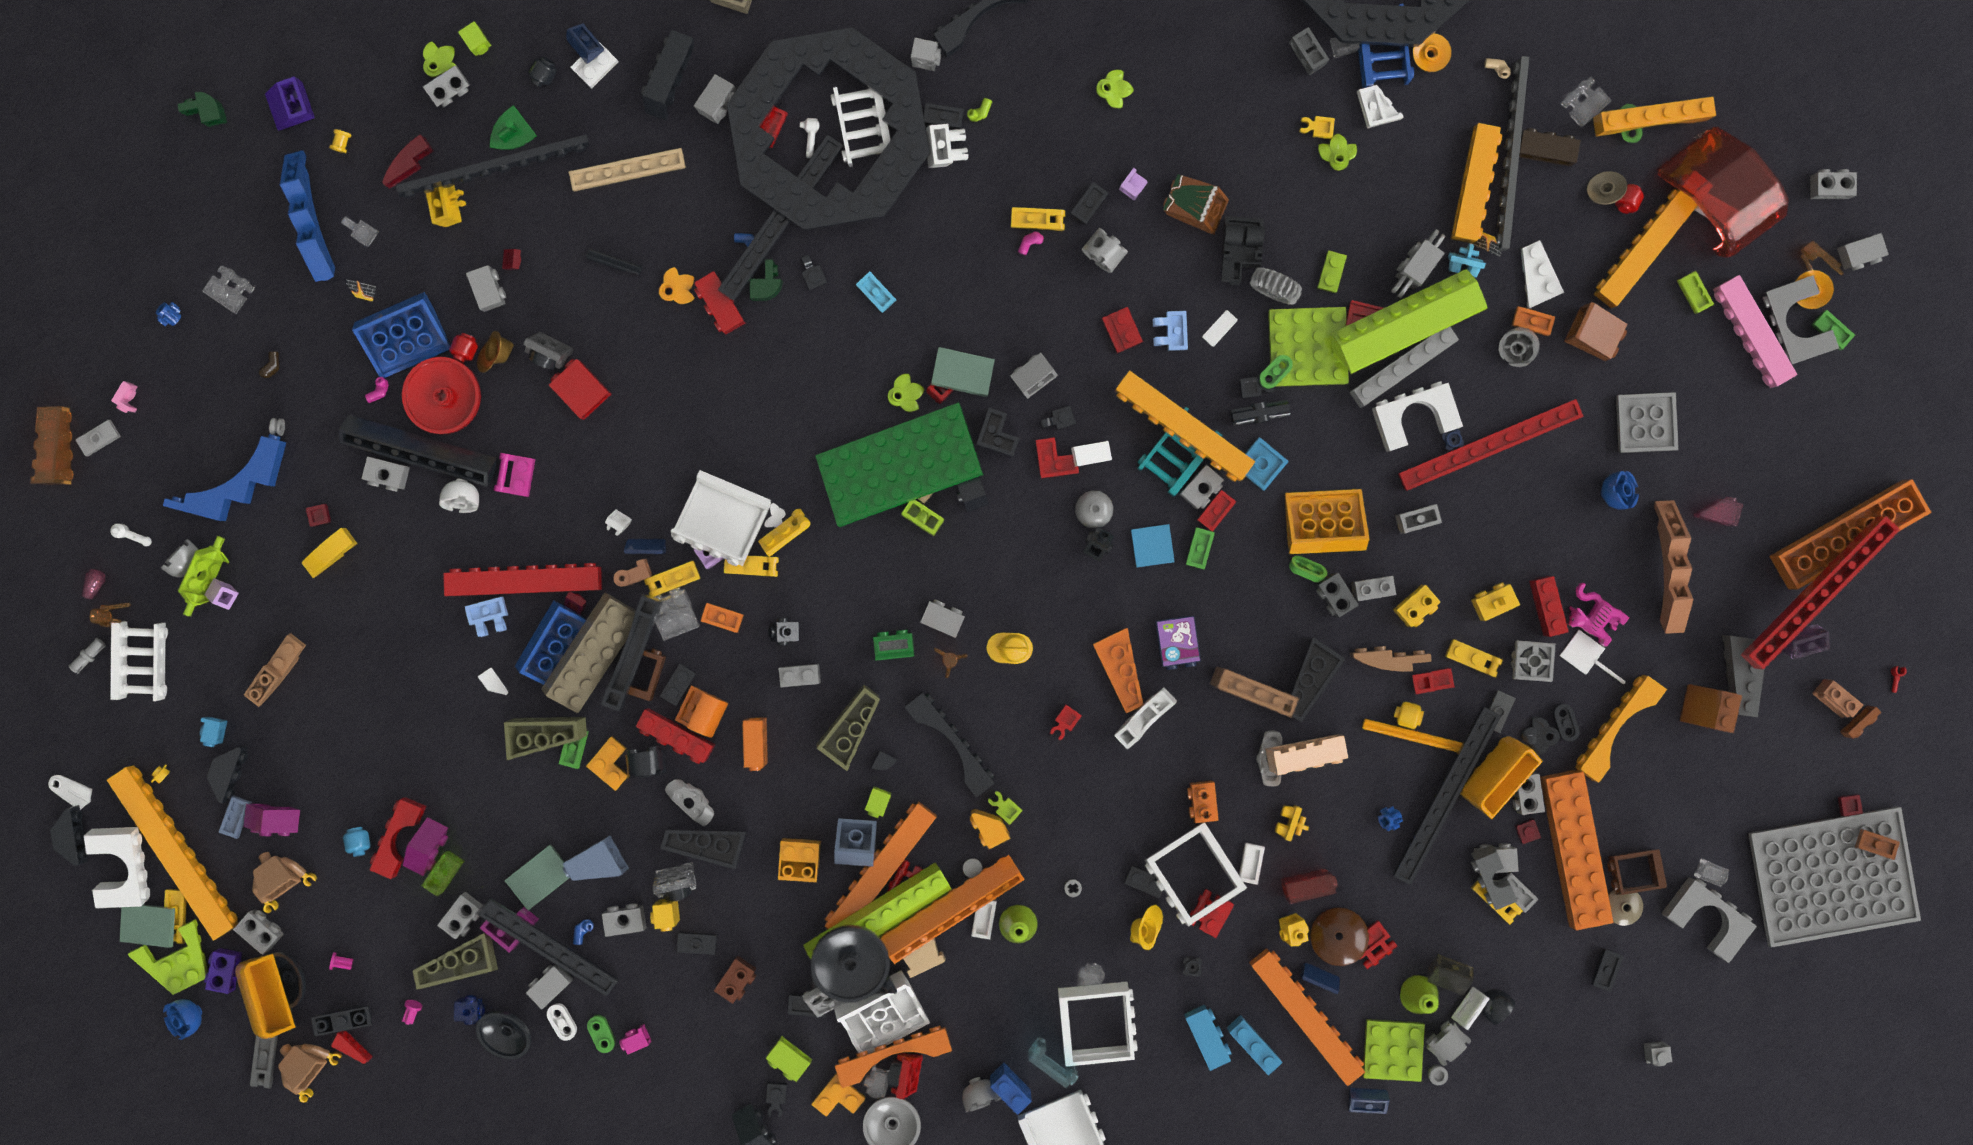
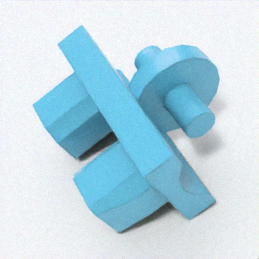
[1448,243,1486,277]

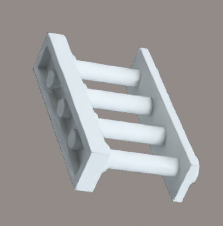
[831,87,891,167]
[111,621,168,701]

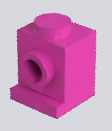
[619,1024,652,1055]

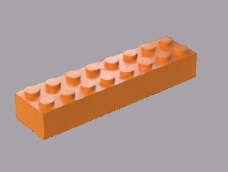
[1770,479,1932,590]
[1540,770,1614,930]

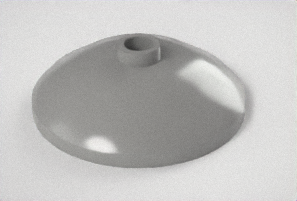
[863,1097,921,1145]

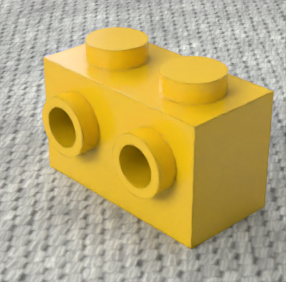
[1393,585,1441,628]
[650,899,680,931]

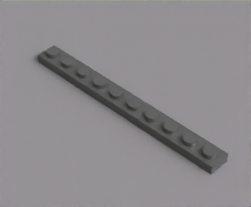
[1496,56,1529,251]

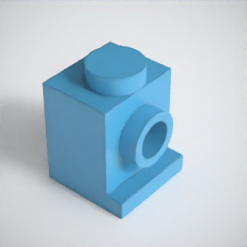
[200,717,227,747]

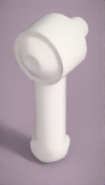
[800,118,819,159]
[111,524,152,546]

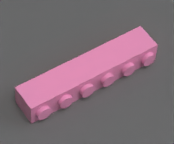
[1713,275,1798,388]

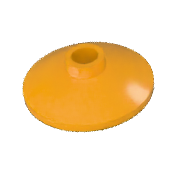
[1413,33,1451,72]
[1795,270,1834,309]

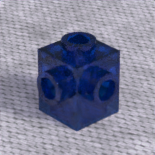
[454,995,485,1025]

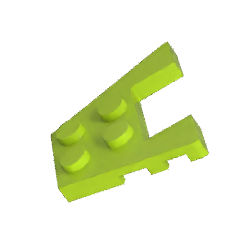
[128,919,208,995]

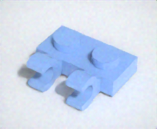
[1152,311,1188,351]
[465,597,508,637]

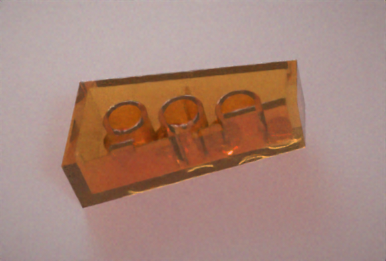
[30,406,73,485]

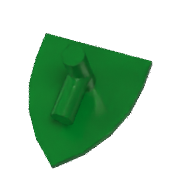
[490,105,537,150]

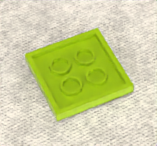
[1363,1019,1425,1082]

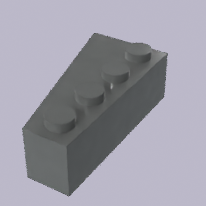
[1722,635,1765,717]

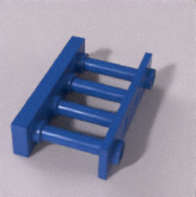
[1357,4,1414,89]

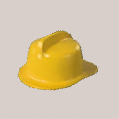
[987,633,1033,664]
[1130,905,1163,950]

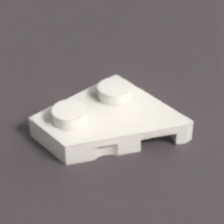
[1357,85,1404,128]

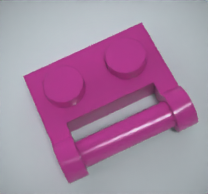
[493,453,535,497]

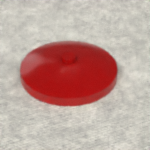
[402,357,481,434]

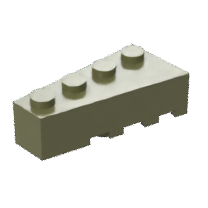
[816,685,880,771]
[504,717,587,760]
[413,933,498,990]

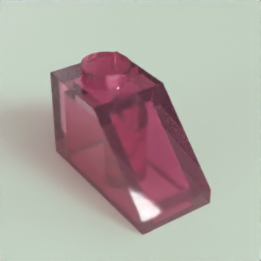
[1694,497,1743,527]

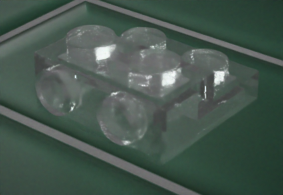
[654,588,700,641]

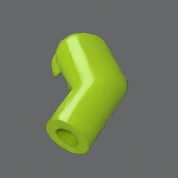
[967,98,992,122]

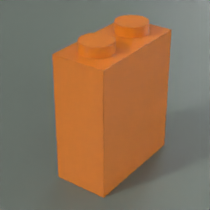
[743,718,768,771]

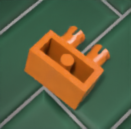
[1187,781,1219,823]

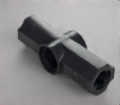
[1230,399,1290,426]

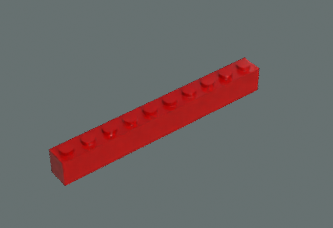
[1741,516,1900,669]

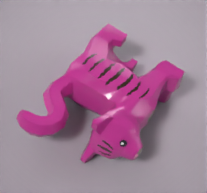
[1568,583,1629,647]

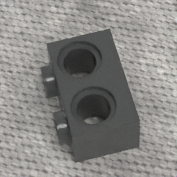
[1289,27,1329,75]
[1316,573,1359,617]

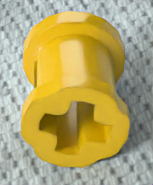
[329,129,351,153]

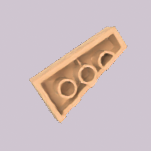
[1265,734,1348,775]

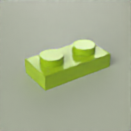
[1317,250,1347,293]

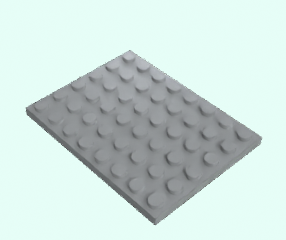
[1748,806,1921,947]

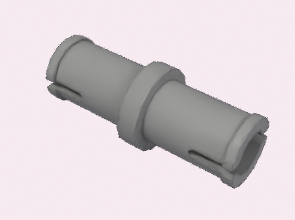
[68,638,106,674]

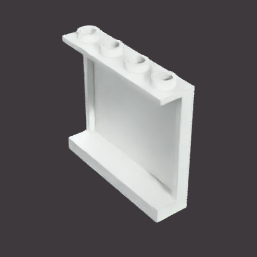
[671,470,771,566]
[1018,1089,1106,1145]

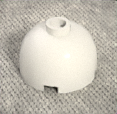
[439,478,479,513]

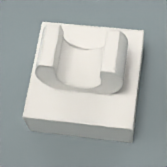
[605,510,632,536]

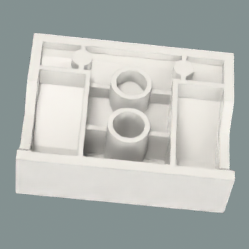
[834,970,930,1053]

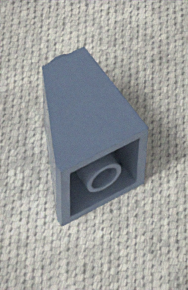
[563,836,629,881]

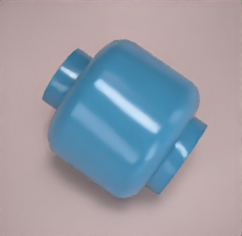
[343,827,371,857]

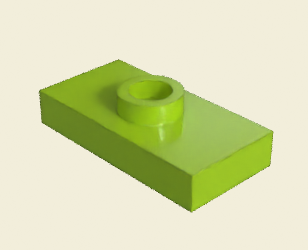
[1677,271,1714,314]

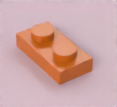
[1511,306,1555,336]
[701,603,744,633]

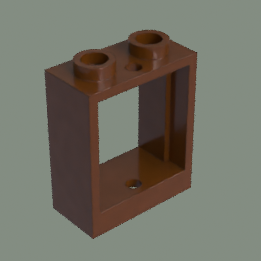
[628,648,666,701]
[1607,849,1667,895]

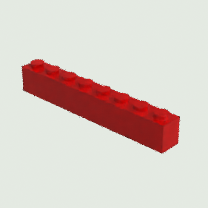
[443,563,602,596]

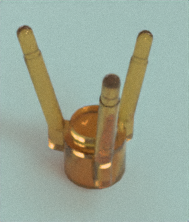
[1800,240,1843,275]
[90,603,131,628]
[934,648,968,678]

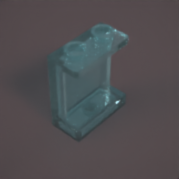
[1028,1036,1078,1088]

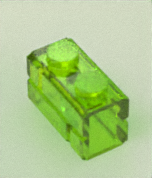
[422,851,465,896]

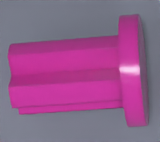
[329,952,353,970]
[402,1000,422,1025]

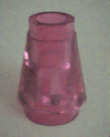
[82,569,106,599]

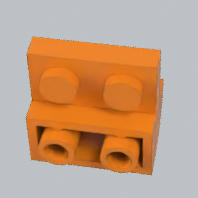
[675,686,728,738]

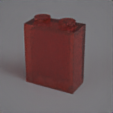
[1281,869,1338,904]

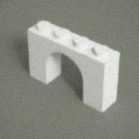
[1372,381,1463,452]
[84,827,150,908]

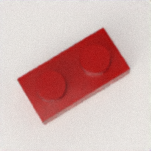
[1197,490,1236,532]

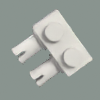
[925,124,968,168]

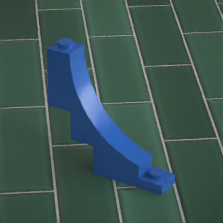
[280,150,335,282]
[163,434,286,521]

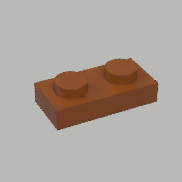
[1840,706,1881,739]
[1855,829,1900,860]

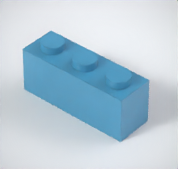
[1184,1005,1232,1071]
[1227,1015,1283,1076]

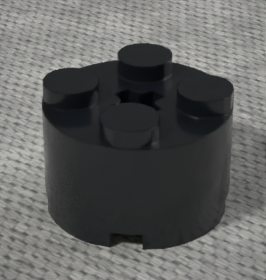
[625,746,667,779]

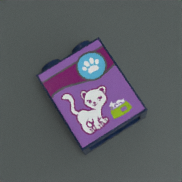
[1155,615,1201,670]

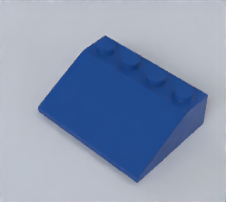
[352,292,450,378]
[515,600,587,685]

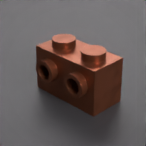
[714,956,757,1004]

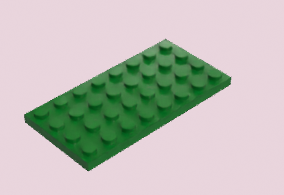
[815,403,983,527]

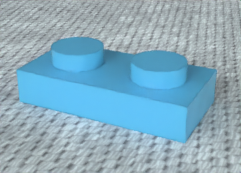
[856,271,896,313]

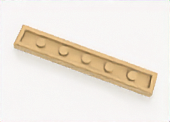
[569,148,686,191]

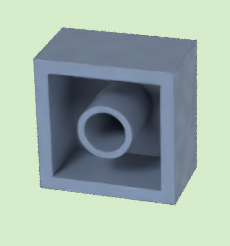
[835,819,877,866]

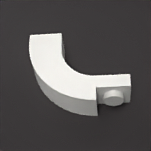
[1114,687,1177,749]

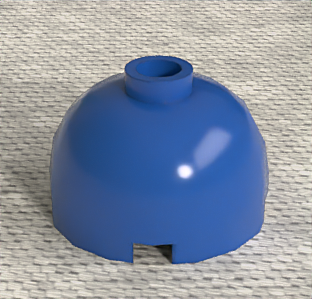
[1601,471,1639,510]
[163,999,202,1040]

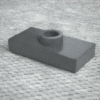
[1488,690,1516,733]

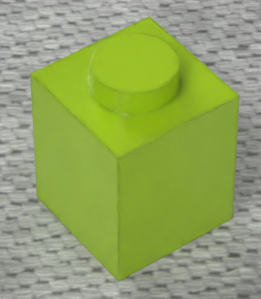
[458,22,492,56]
[865,786,892,818]

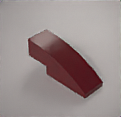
[382,135,433,189]

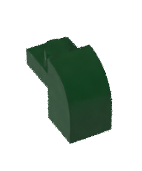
[177,92,227,127]
[750,260,783,301]

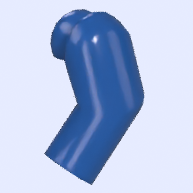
[734,233,755,247]
[573,919,594,945]

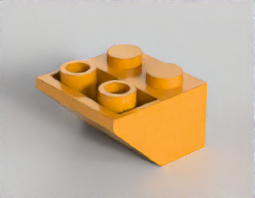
[970,809,1010,849]
[778,838,821,882]

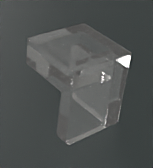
[1330,37,1360,58]

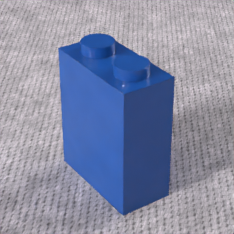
[990,1062,1032,1115]

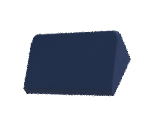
[566,23,604,64]
[624,539,666,554]
[1300,963,1340,994]
[1348,1088,1390,1114]

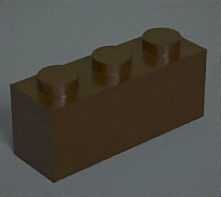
[1519,128,1581,167]

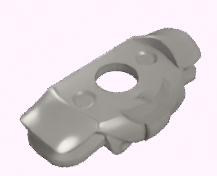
[1256,730,1282,786]
[665,779,714,826]

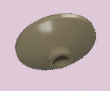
[1587,171,1627,205]
[1608,887,1643,926]

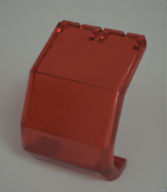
[1657,127,1789,258]

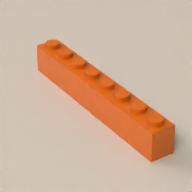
[825,801,937,929]
[881,855,1024,964]
[1249,948,1365,1087]

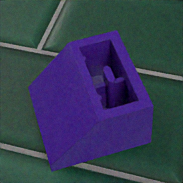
[265,76,315,131]

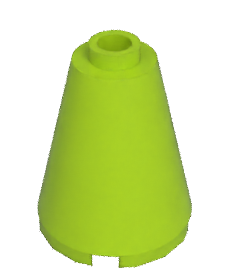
[999,905,1037,943]
[1400,975,1438,1014]

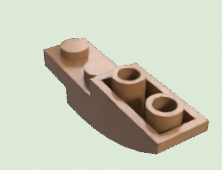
[244,634,306,707]
[1350,646,1432,672]

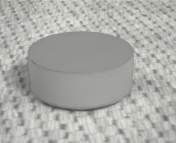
[963,858,982,878]
[1428,1065,1448,1085]

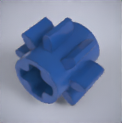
[156,302,181,326]
[1378,806,1403,831]

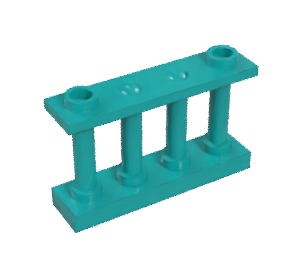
[1137,407,1222,497]

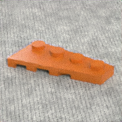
[1093,628,1143,713]

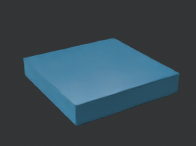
[1245,437,1289,491]
[1131,524,1175,568]

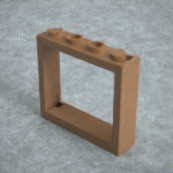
[1210,667,1298,717]

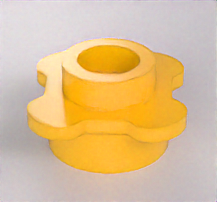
[151,764,170,783]

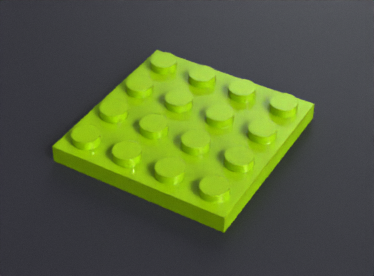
[1268,307,1349,387]

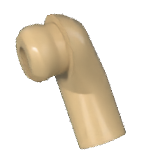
[1484,58,1511,79]

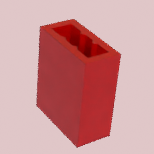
[549,359,611,420]

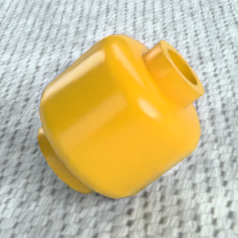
[1394,702,1424,729]

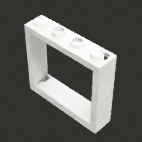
[1145,822,1247,926]
[1058,982,1137,1066]

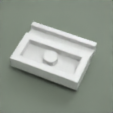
[571,42,618,89]

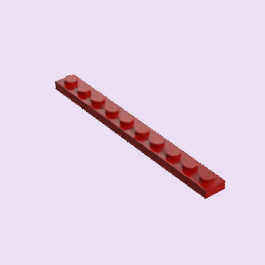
[1398,399,1584,491]

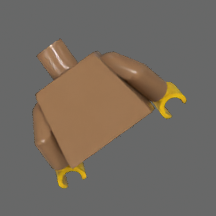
[252,852,317,913]
[278,1044,342,1103]

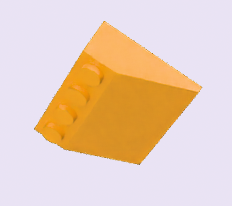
[1285,489,1369,554]

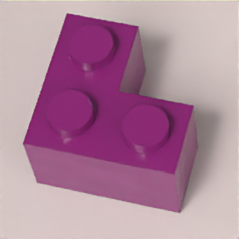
[243,804,300,836]
[403,817,448,876]
[480,907,539,953]

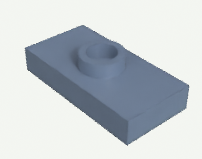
[219,796,252,839]

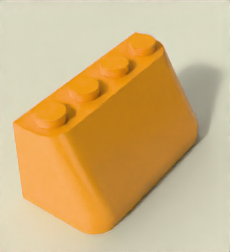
[1460,736,1543,820]
[235,954,295,1039]

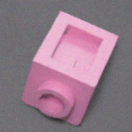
[111,381,137,413]

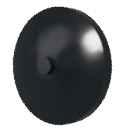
[811,925,890,1003]

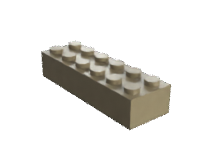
[541,592,636,713]

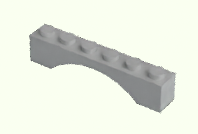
[1349,327,1459,408]

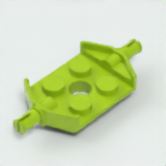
[178,536,229,617]

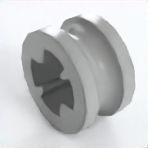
[269,418,285,436]
[1064,879,1082,897]

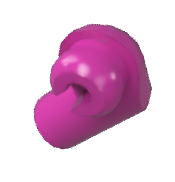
[1018,232,1044,255]
[365,377,389,403]

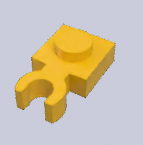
[1299,116,1335,139]

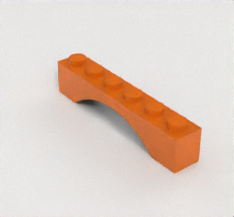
[835,1025,952,1088]

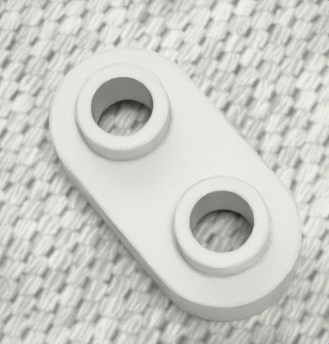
[547,1003,577,1041]

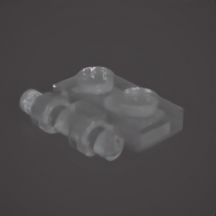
[1561,77,1612,128]
[202,265,255,314]

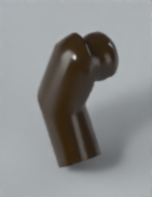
[259,352,279,378]

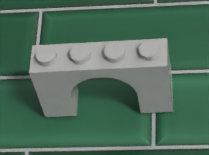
[1763,275,1839,364]
[1661,877,1757,963]

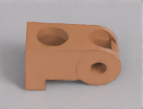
[614,559,653,587]

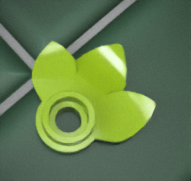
[423,42,456,77]
[1096,70,1134,108]
[1318,134,1357,170]
[887,374,924,412]

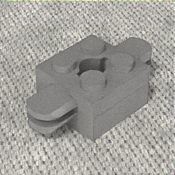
[1391,229,1445,298]

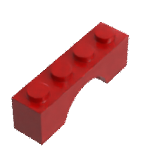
[370,797,427,879]

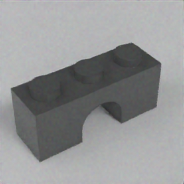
[1470,845,1517,910]

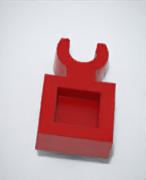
[1050,705,1082,740]

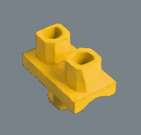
[1275,805,1309,841]

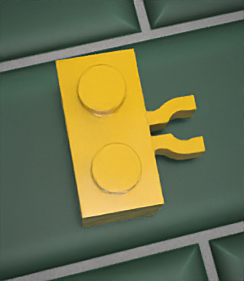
[426,185,466,227]
[1471,582,1520,621]

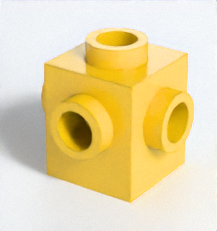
[1279,913,1309,947]

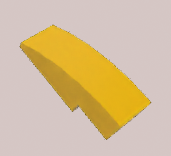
[302,528,357,578]

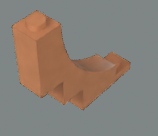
[1654,500,1693,634]

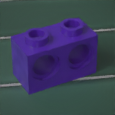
[205,948,242,994]

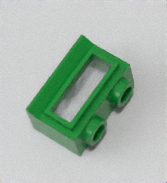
[873,630,914,660]

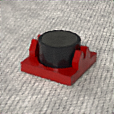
[887,1053,923,1099]

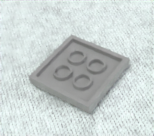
[1616,392,1678,453]

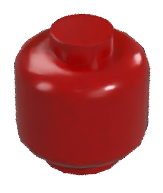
[1615,184,1644,214]
[449,333,478,363]

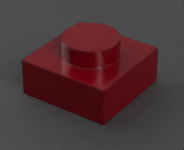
[502,249,521,270]
[306,504,331,527]
[564,592,586,615]
[1838,794,1863,817]
[1515,819,1541,844]

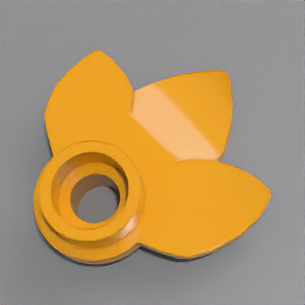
[659,267,694,304]

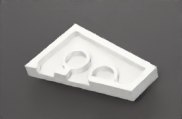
[1521,240,1564,309]

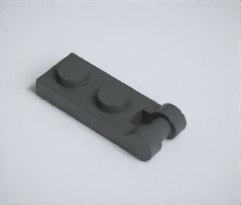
[250,1035,278,1089]

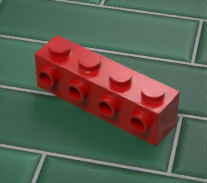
[635,708,716,764]

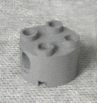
[1082,228,1128,273]
[1426,1021,1471,1066]

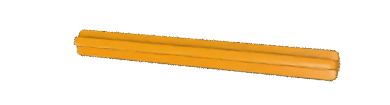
[1362,719,1463,752]

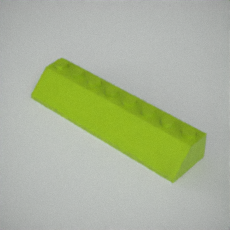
[1331,269,1487,374]
[804,863,952,959]

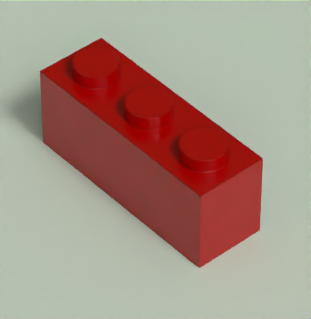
[694,271,745,335]
[1529,576,1569,637]

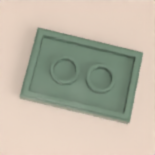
[931,347,995,397]
[505,844,570,910]
[120,904,175,948]

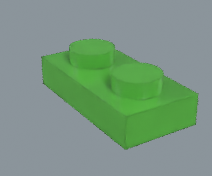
[1811,310,1855,350]
[1186,527,1215,570]
[559,731,589,769]

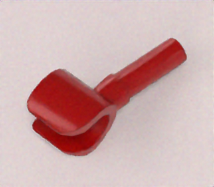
[1891,666,1907,693]

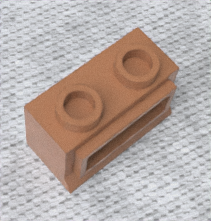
[1812,679,1863,718]

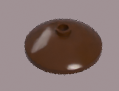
[1310,908,1369,966]

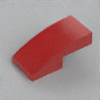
[1412,668,1455,694]

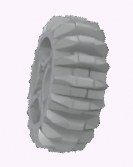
[1250,268,1302,304]

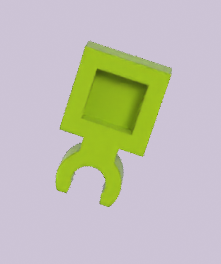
[988,791,1023,825]

